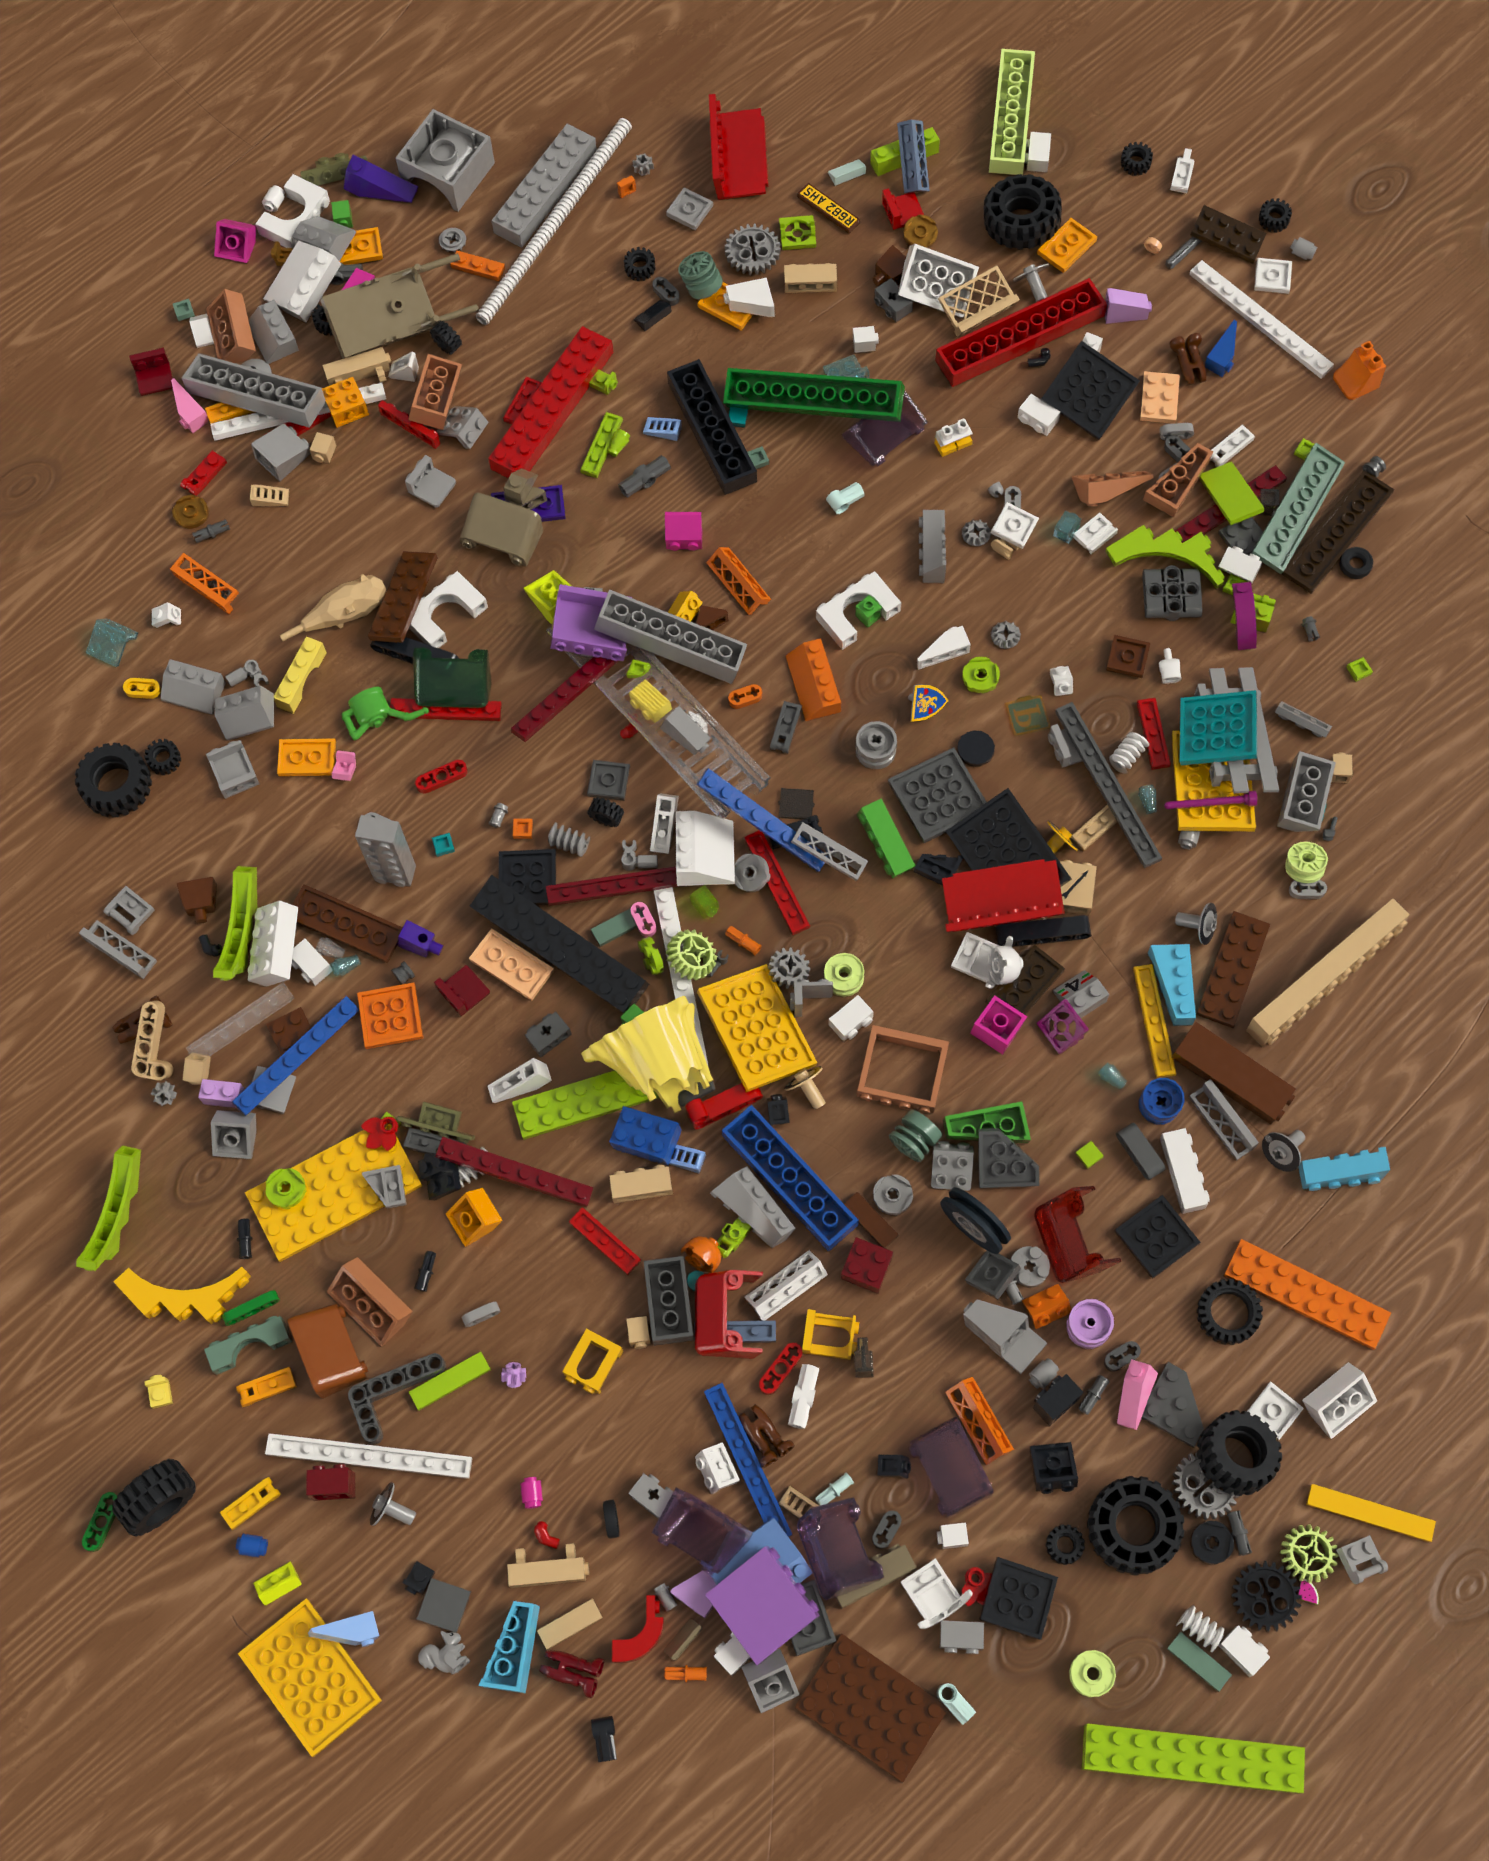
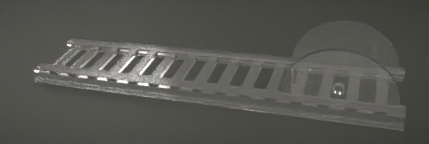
[546,627,771,819]

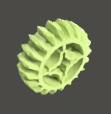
[666,929,718,981]
[1280,1524,1339,1583]

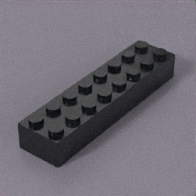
[667,359,757,495]

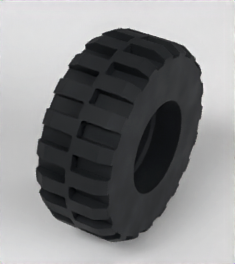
[984,174,1062,250]
[1087,1476,1185,1575]

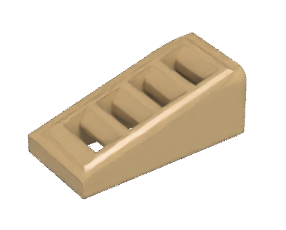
[250,485,289,506]
[778,1486,826,1529]

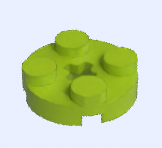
[962,657,1000,693]
[638,936,664,975]
[265,1168,307,1209]

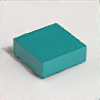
[729,407,748,427]
[432,833,455,857]

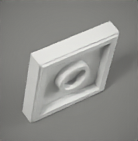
[1254,258,1292,294]
[991,502,1039,549]
[1247,1381,1304,1441]

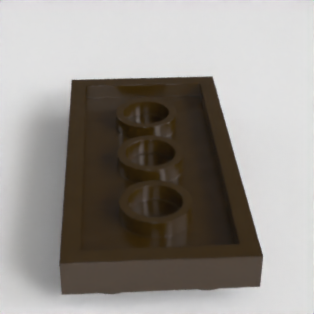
[1190,205,1267,264]
[985,945,1065,1015]

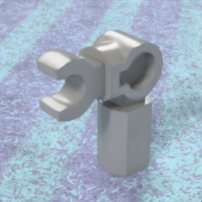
[225,660,269,687]
[621,840,658,871]

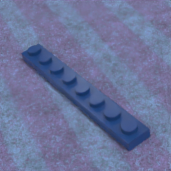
[696,768,828,872]
[232,996,360,1116]
[704,1383,793,1537]

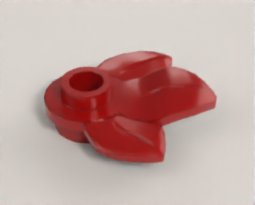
[361,1117,399,1151]
[962,1567,992,1607]

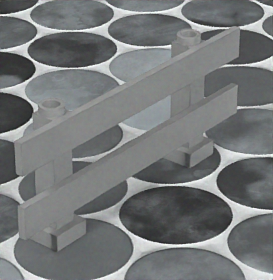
[1194,667,1279,793]

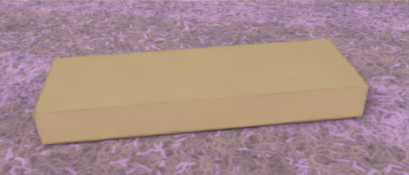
[1070,804,1117,852]
[537,1599,603,1650]

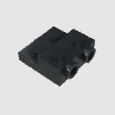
[418,1148,461,1200]
[1030,1442,1078,1494]

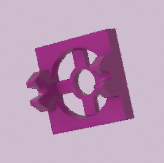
[1036,999,1089,1054]

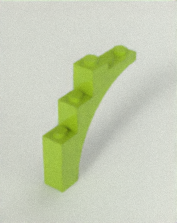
[1105,525,1225,589]
[213,866,257,981]
[76,1146,141,1271]

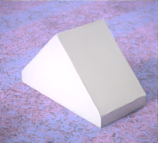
[189,314,214,348]
[388,351,419,382]

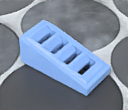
[643,417,682,441]
[669,1145,706,1173]

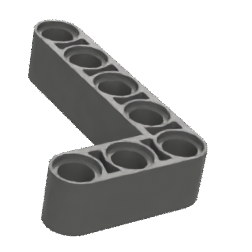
[348,1353,446,1445]

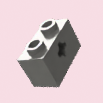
[874,279,913,322]
[525,1012,572,1058]

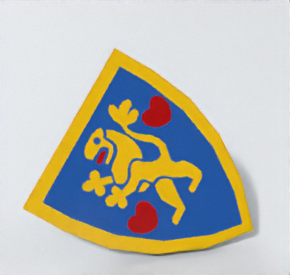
[908,684,948,722]

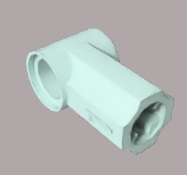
[826,482,864,514]
[937,1683,976,1725]

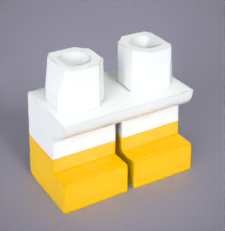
[934,418,973,457]

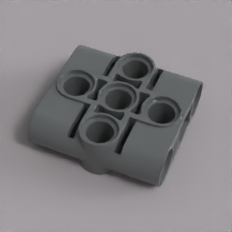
[1142,565,1202,621]

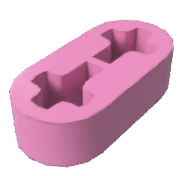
[631,902,656,937]

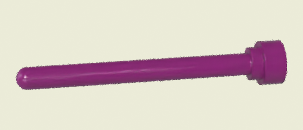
[1164,791,1257,809]

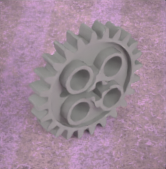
[725,224,780,275]
[1172,1452,1239,1520]

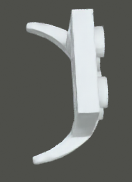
[951,932,1013,989]
[900,1558,973,1629]

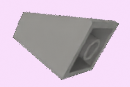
[251,423,311,482]
[963,1299,1029,1357]

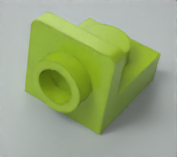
[589,370,618,395]

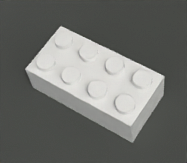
[248,900,298,987]

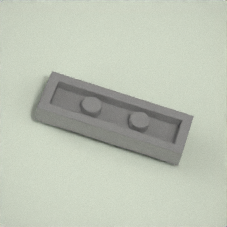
[1275,701,1332,738]

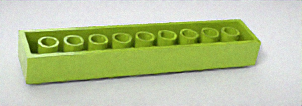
[1082,1724,1305,1794]

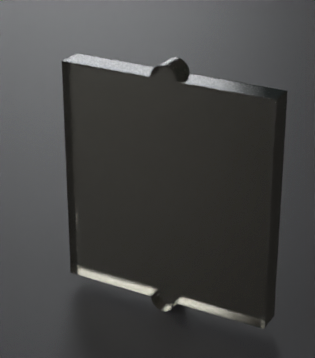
[778,788,815,820]

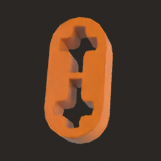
[728,684,762,709]

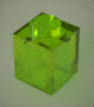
[689,885,719,919]

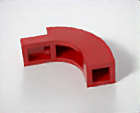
[612,1595,664,1663]

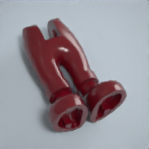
[539,1650,605,1699]

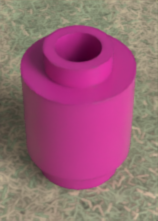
[520,1477,543,1509]

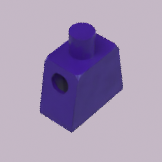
[398,920,443,957]

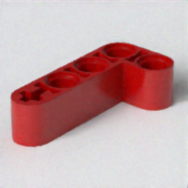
[685,1083,763,1130]

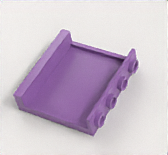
[550,584,632,661]
[705,1546,820,1665]

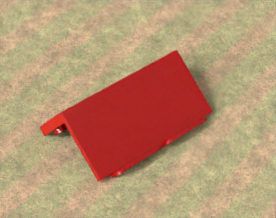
[709,94,769,200]
[942,859,1065,932]

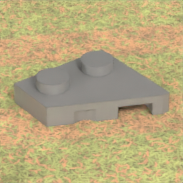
[362,1165,407,1209]

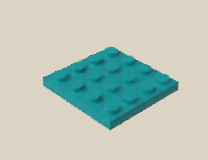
[1179,690,1257,765]

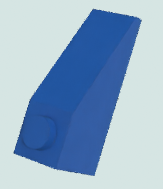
[1205,320,1237,377]

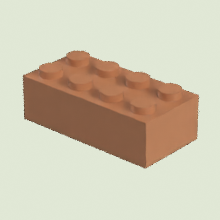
[409,354,462,430]

